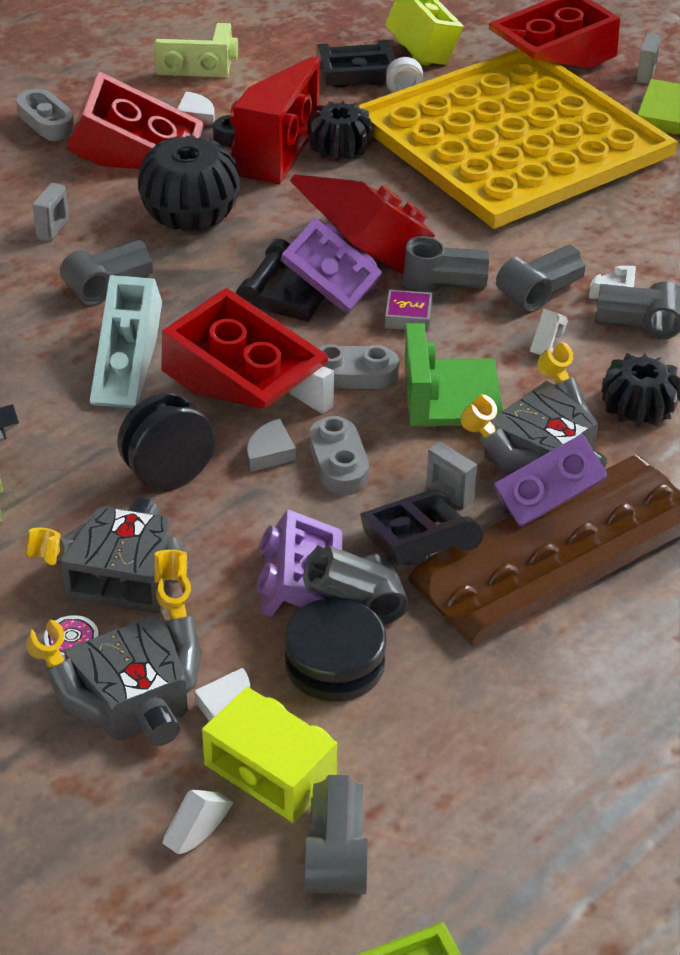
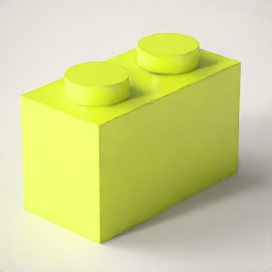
[385,0,464,66]
[202,686,338,823]

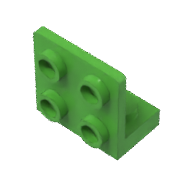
[404,323,503,427]

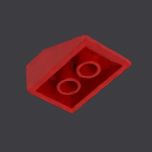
[489,0,620,68]
[230,56,320,184]
[66,71,204,169]
[290,174,435,274]
[161,288,329,409]

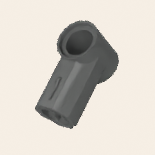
[402,236,489,293]
[60,239,153,306]
[496,244,586,312]
[595,281,680,339]
[302,545,409,625]
[304,775,367,894]

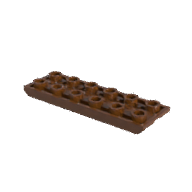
[409,454,680,646]

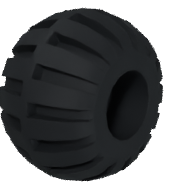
[138,135,240,231]

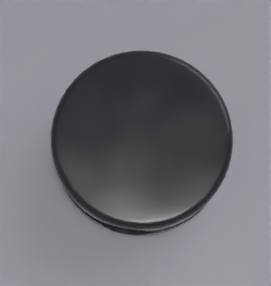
[117,392,215,490]
[285,598,386,701]

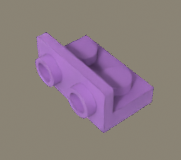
[280,217,382,315]
[494,433,607,527]
[256,509,342,618]

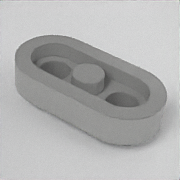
[16,89,74,141]
[318,344,399,389]
[310,416,369,495]

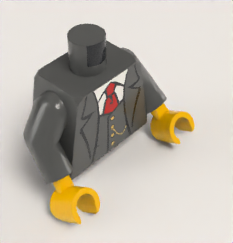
[460,342,607,475]
[24,498,191,614]
[26,574,201,746]

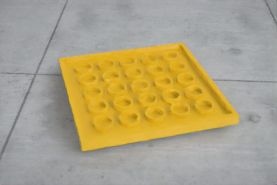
[359,49,678,229]

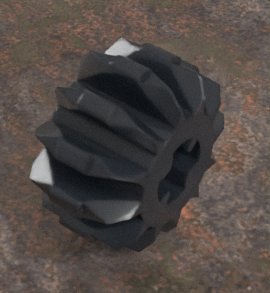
[307,100,373,160]
[601,352,680,427]

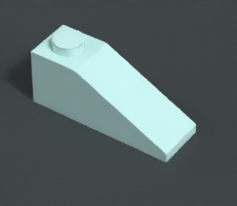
[90,275,162,409]

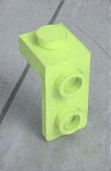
[154,23,238,78]

